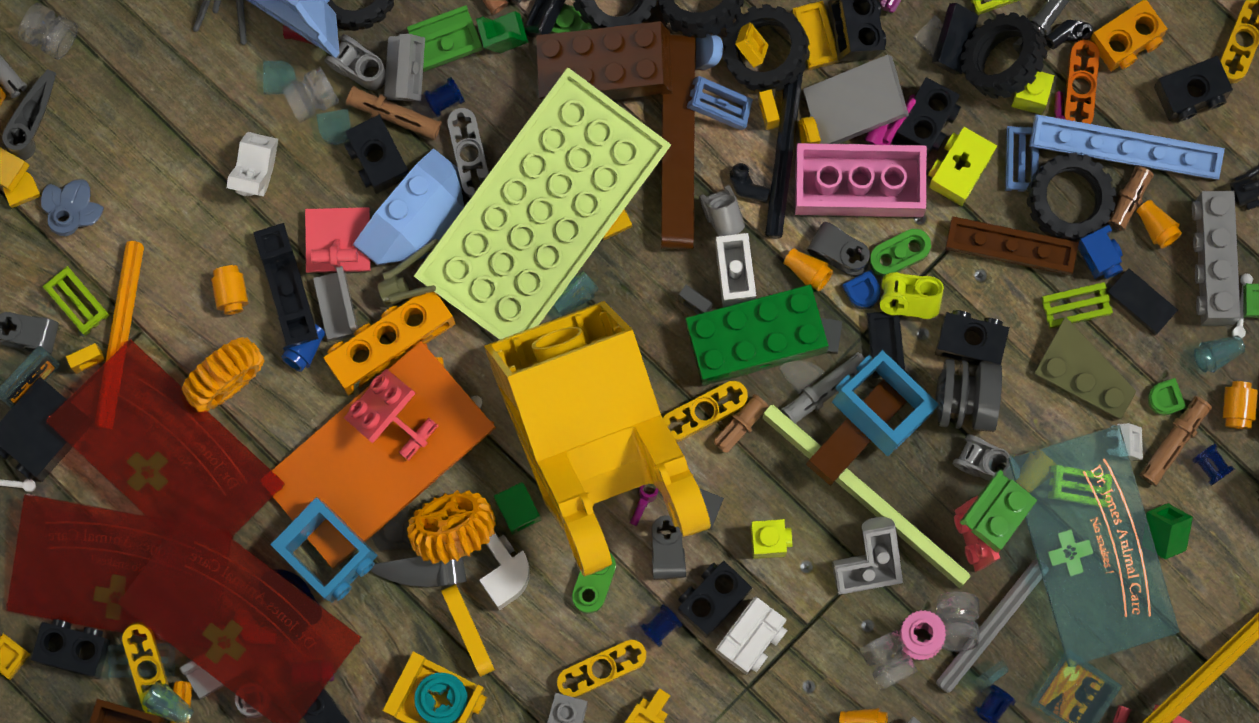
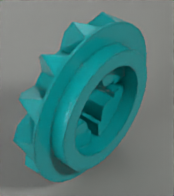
[414,673,468,723]

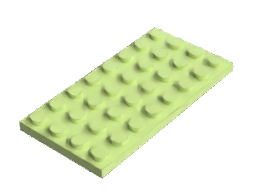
[414,67,671,340]

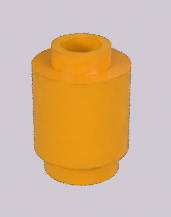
[211,265,249,315]
[1223,381,1258,429]

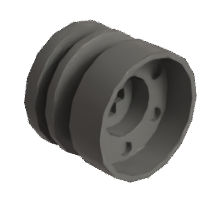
[936,359,1002,432]

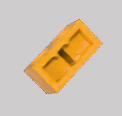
[1090,0,1168,72]

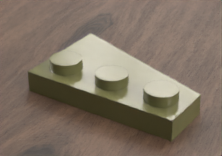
[1034,316,1136,419]

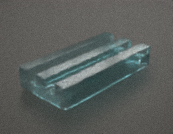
[108,643,175,678]

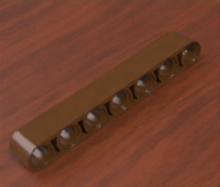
[661,34,695,249]

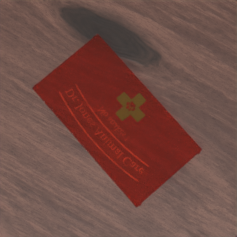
[46,339,285,568]
[6,494,234,649]
[118,507,362,723]

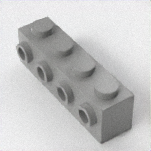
[1192,191,1240,326]

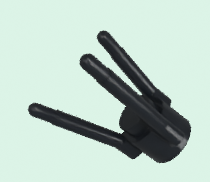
[1230,165,1259,210]

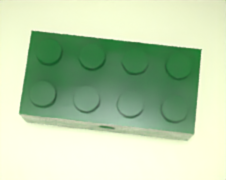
[686,284,829,386]

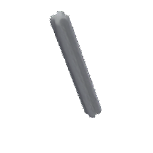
[936,559,1048,693]

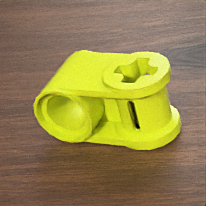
[880,272,944,319]

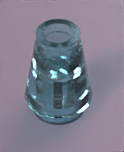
[554,270,600,316]
[1194,335,1245,373]
[142,682,194,723]

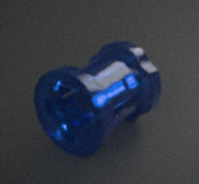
[423,77,465,117]
[1192,443,1235,486]
[639,604,683,648]
[973,684,1016,723]

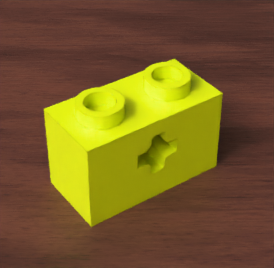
[928,127,997,207]

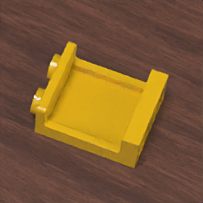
[383,651,487,723]

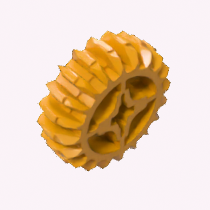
[181,337,264,412]
[407,490,496,564]

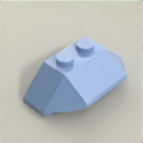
[246,0,340,58]
[353,148,464,265]

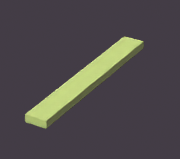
[762,405,971,588]

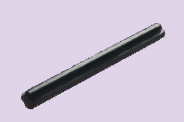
[765,53,803,238]

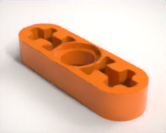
[1063,40,1100,124]

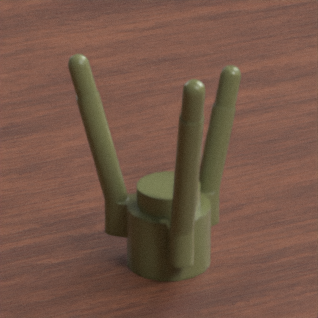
[378,239,439,307]

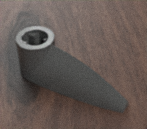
[2,69,56,160]
[371,556,467,587]

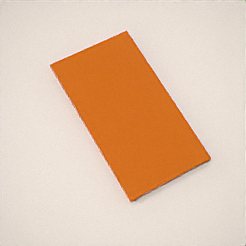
[260,341,496,569]

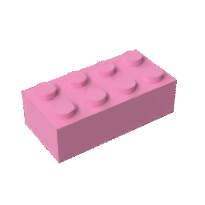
[795,143,927,217]

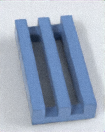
[687,76,753,130]
[1005,126,1039,192]

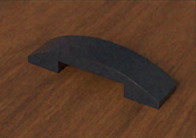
[253,223,319,348]

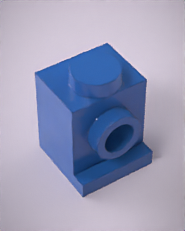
[1078,225,1123,279]

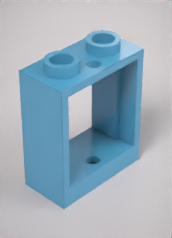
[832,350,939,456]
[270,497,378,603]

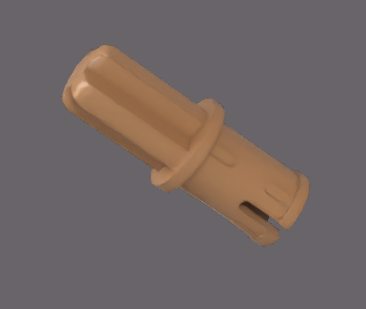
[714,394,769,453]

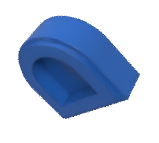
[842,270,880,309]

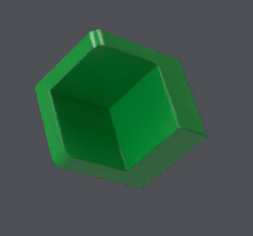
[476,11,528,54]
[494,482,541,535]
[1141,503,1193,560]

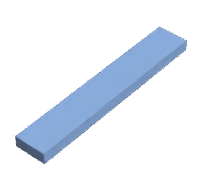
[1029,114,1225,180]

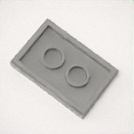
[803,54,909,144]

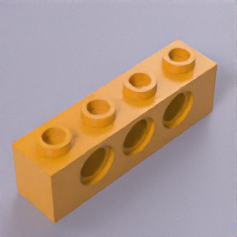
[323,292,455,396]

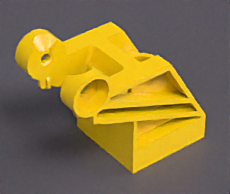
[484,301,711,577]

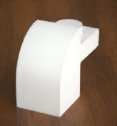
[226,132,278,196]
[480,533,530,610]

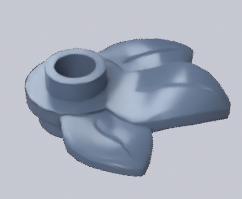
[41,179,104,236]

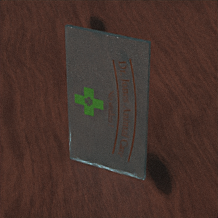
[1008,425,1180,667]

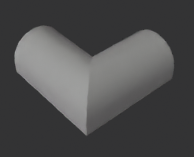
[832,517,903,595]

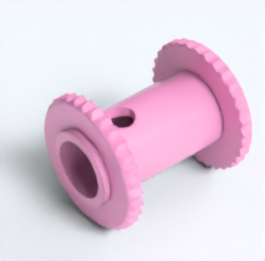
[898,610,946,661]

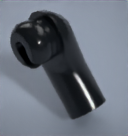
[1044,20,1094,50]
[729,163,770,203]

